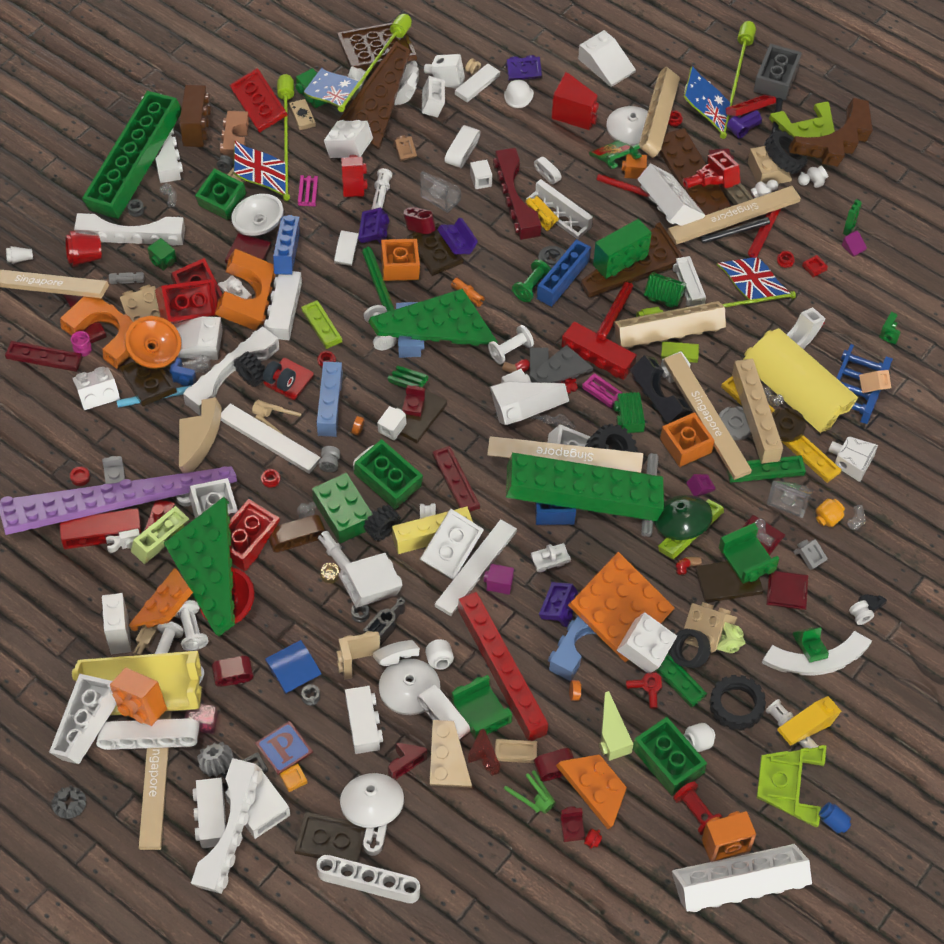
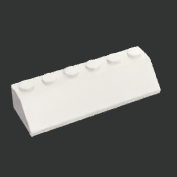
[672,844,812,912]

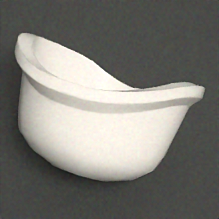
[504,80,534,108]

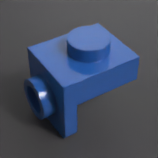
[170,357,197,386]

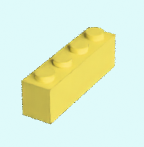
[392,507,473,554]

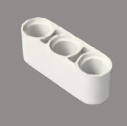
[445,125,481,168]
[417,685,471,740]

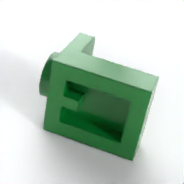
[879,312,901,344]

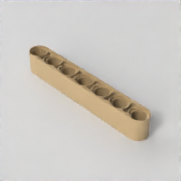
[639,67,680,158]

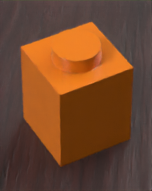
[622,154,647,179]

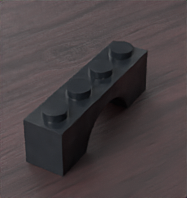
[630,355,693,424]

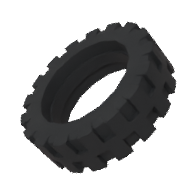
[764,130,808,174]
[709,675,766,731]

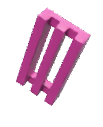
[298,175,318,206]
[582,373,622,408]

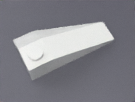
[490,381,569,425]

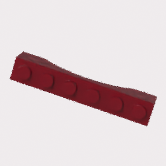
[493,147,541,240]

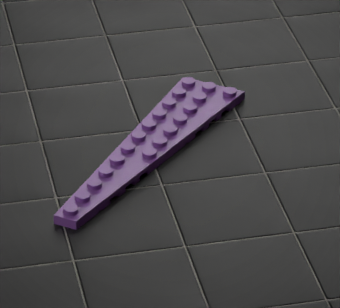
[0,466,237,535]

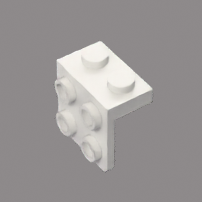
[73,367,120,410]

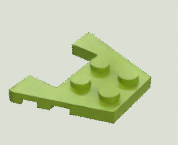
[769,101,835,137]
[756,745,826,827]

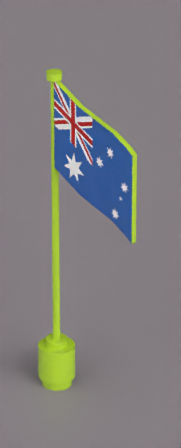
[304,14,412,112]
[684,21,756,139]

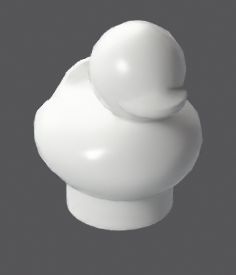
[798,165,829,188]
[750,180,778,199]

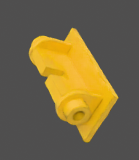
[526,196,559,232]

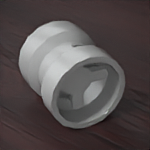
[319,446,340,472]

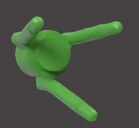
[504,770,556,814]

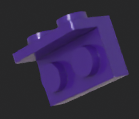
[506,55,542,81]
[358,207,390,244]
[438,218,478,254]
[539,582,578,627]

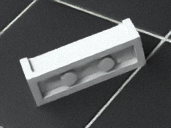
[673,256,706,307]

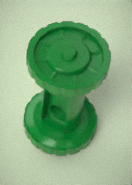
[512,260,551,302]

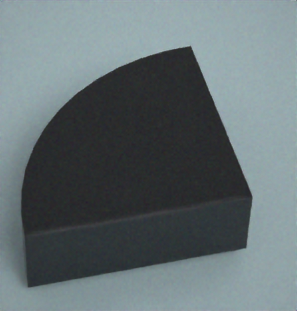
[858,594,887,613]

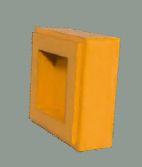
[279,763,308,792]

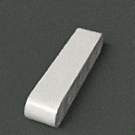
[96,719,199,750]
[317,855,420,903]

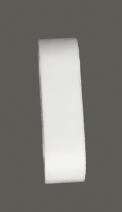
[534,156,561,184]
[364,824,387,856]

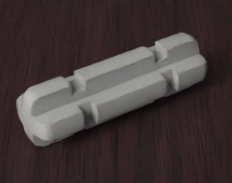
[109,272,145,284]

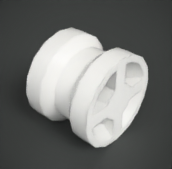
[420,503,436,519]
[849,600,874,625]

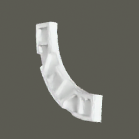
[762,631,872,675]

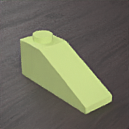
[131,506,189,564]
[599,691,633,761]

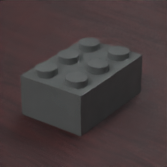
[754,44,802,101]

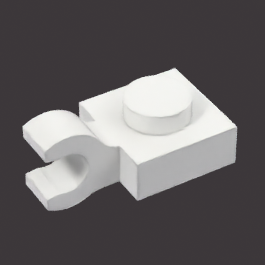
[106,529,140,553]

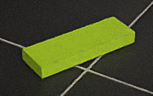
[301,300,342,349]

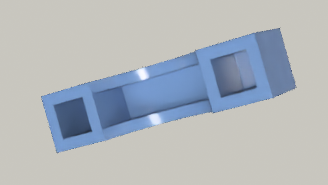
[317,362,343,437]
[548,615,596,681]

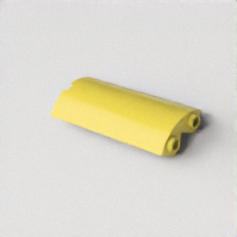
[743,328,858,433]
[72,651,202,715]

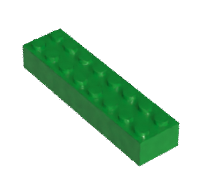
[82,91,182,219]
[506,452,664,521]

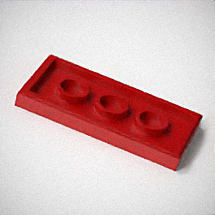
[229,68,288,133]

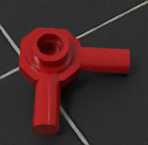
[626,672,662,709]

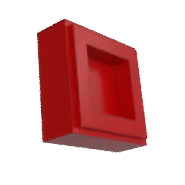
[802,255,828,277]

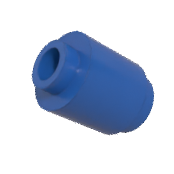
[819,802,851,834]

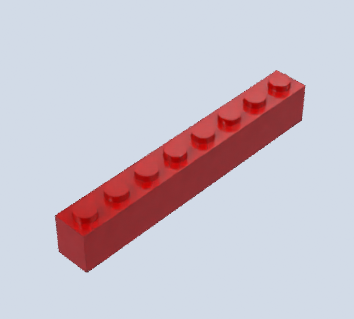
[458,592,548,741]

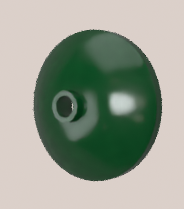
[654,495,713,540]

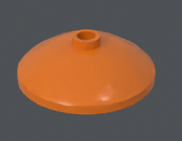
[125,316,181,369]

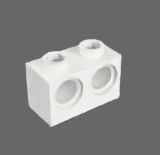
[422,76,445,118]

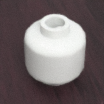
[425,639,454,670]
[684,723,715,752]

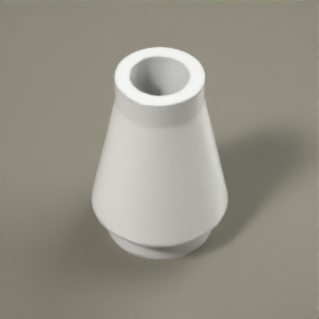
[6,246,33,264]

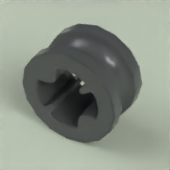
[217,155,234,172]
[128,199,144,217]
[351,605,369,623]
[301,684,320,706]

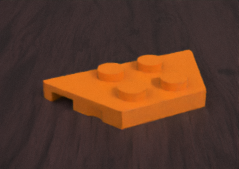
[128,568,193,631]
[556,754,627,829]

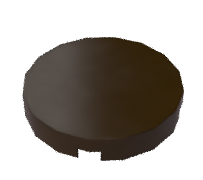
[772,408,806,442]

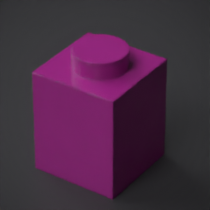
[484,564,514,595]

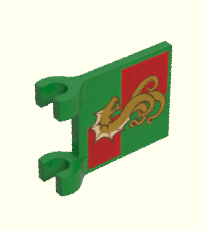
[589,140,642,169]

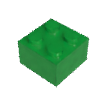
[195,168,247,220]

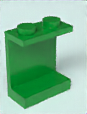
[718,523,779,584]
[451,675,512,741]

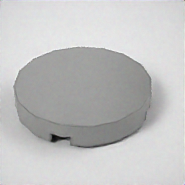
[719,406,751,440]

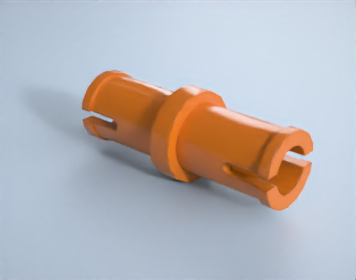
[451,277,485,307]

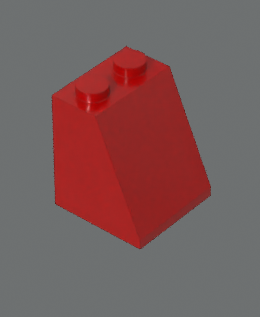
[552,72,599,130]

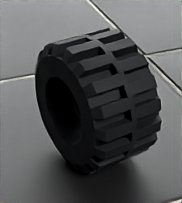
[585,424,638,452]

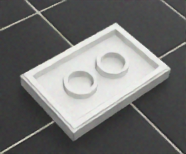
[420,509,484,580]

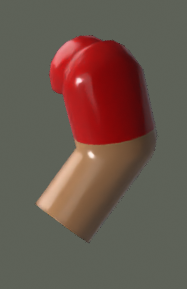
[502,359,530,373]
[675,557,702,574]

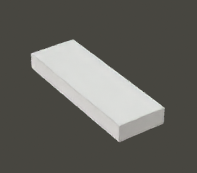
[455,64,500,103]

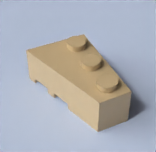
[430,720,472,787]

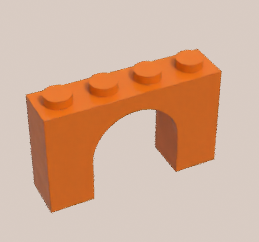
[215,249,275,330]
[60,296,133,369]

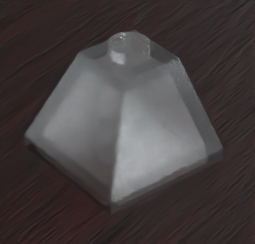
[421,171,461,213]
[767,481,814,518]

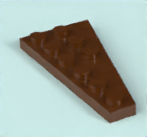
[338,42,411,150]
[581,222,683,297]

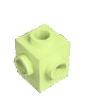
[717,622,746,653]

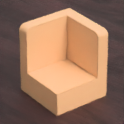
[859,370,891,393]

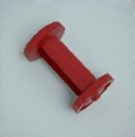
[673,781,723,835]

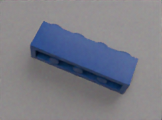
[273,215,300,275]
[537,239,591,307]

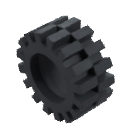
[234,351,265,387]
[364,505,401,541]

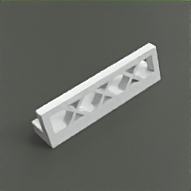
[526,179,593,239]

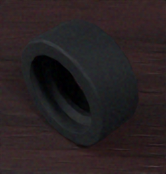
[670,628,711,668]

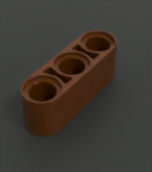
[268,515,326,552]

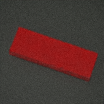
[726,95,776,116]

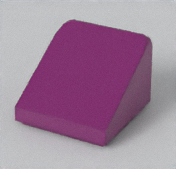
[842,231,867,257]
[687,474,716,497]

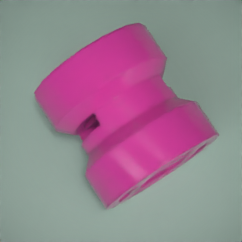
[71,331,92,357]

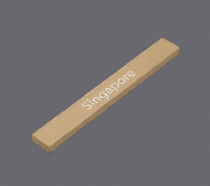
[668,186,801,245]
[0,270,109,298]
[663,352,752,480]
[487,436,644,473]
[139,711,172,850]

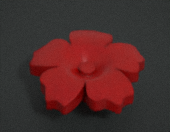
[561,378,578,394]

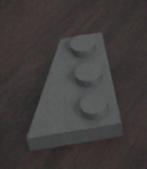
[529,345,593,383]

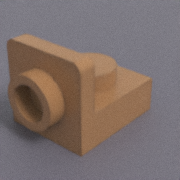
[393,135,417,161]

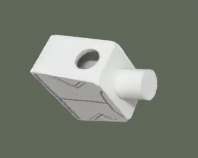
[828,437,878,482]

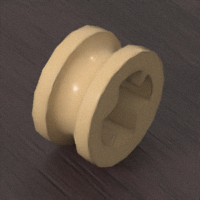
[465,58,481,75]

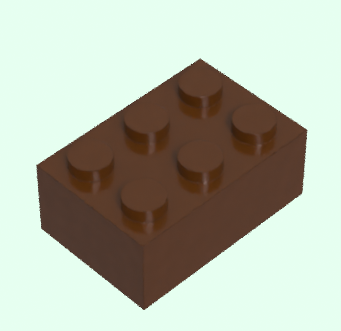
[180,85,211,147]

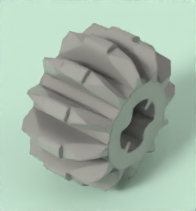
[197,742,234,777]

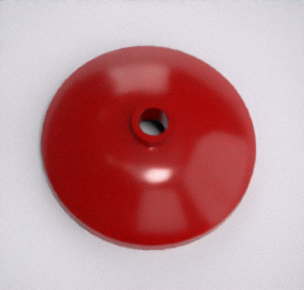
[199,567,255,624]

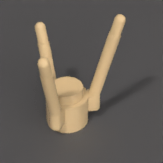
[252,399,301,435]

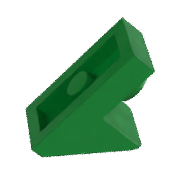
[793,627,829,663]

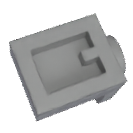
[102,456,125,484]
[793,539,828,570]

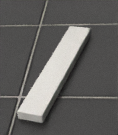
[221,403,321,474]
[435,519,517,617]

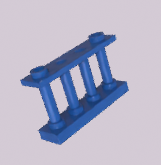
[837,344,893,424]

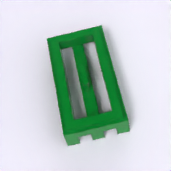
[843,199,862,236]
[387,365,429,388]

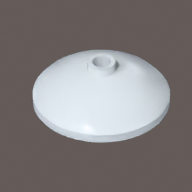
[606,106,648,146]
[232,194,284,236]
[379,659,440,715]
[340,773,404,828]

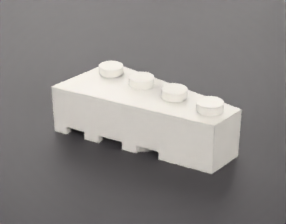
[49,674,116,764]

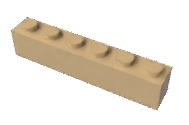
[614,301,726,349]
[732,359,783,464]

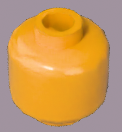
[815,499,845,527]

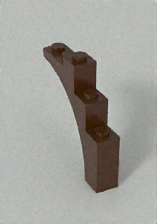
[789,98,873,167]

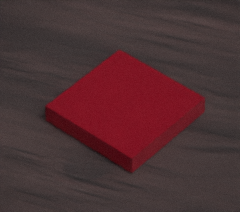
[225,233,272,264]

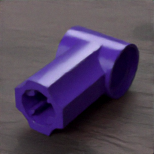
[727,110,762,139]

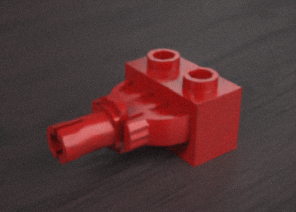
[683,150,740,189]
[341,155,367,197]

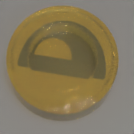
[320,563,340,583]

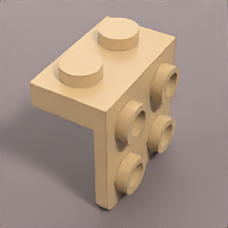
[120,285,160,322]
[684,602,737,652]
[336,631,380,680]

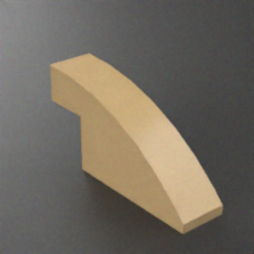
[179,397,222,473]

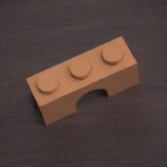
[220,111,249,161]

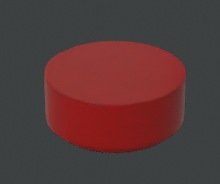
[70,467,90,486]

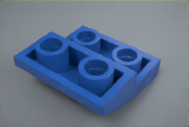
[265,640,322,694]

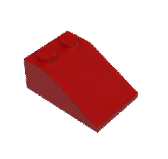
[171,258,222,301]
[155,279,218,324]
[229,499,280,572]

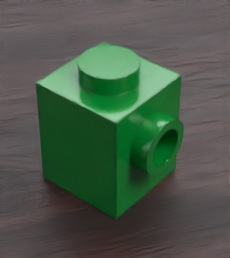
[147,238,177,271]

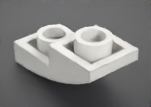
[334,231,359,266]
[373,640,420,666]

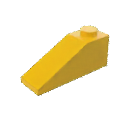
[777,696,842,746]

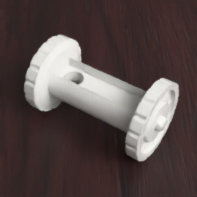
[364,305,397,351]
[488,325,534,365]
[175,600,208,651]
[148,621,184,655]

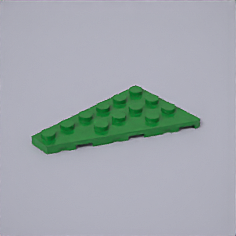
[368,289,498,346]
[164,497,235,636]

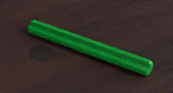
[362,246,395,312]

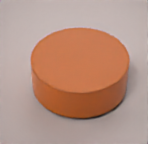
[351,416,365,436]
[569,680,581,701]

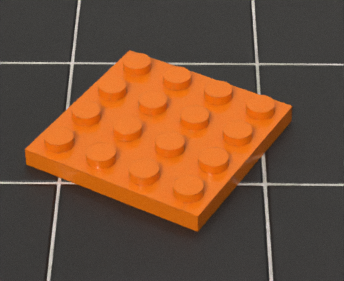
[568,552,675,662]

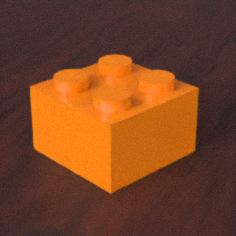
[381,239,420,281]
[660,412,715,467]
[110,667,167,726]
[701,811,756,862]

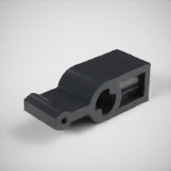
[363,597,405,646]

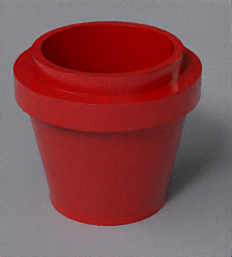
[65,231,102,267]

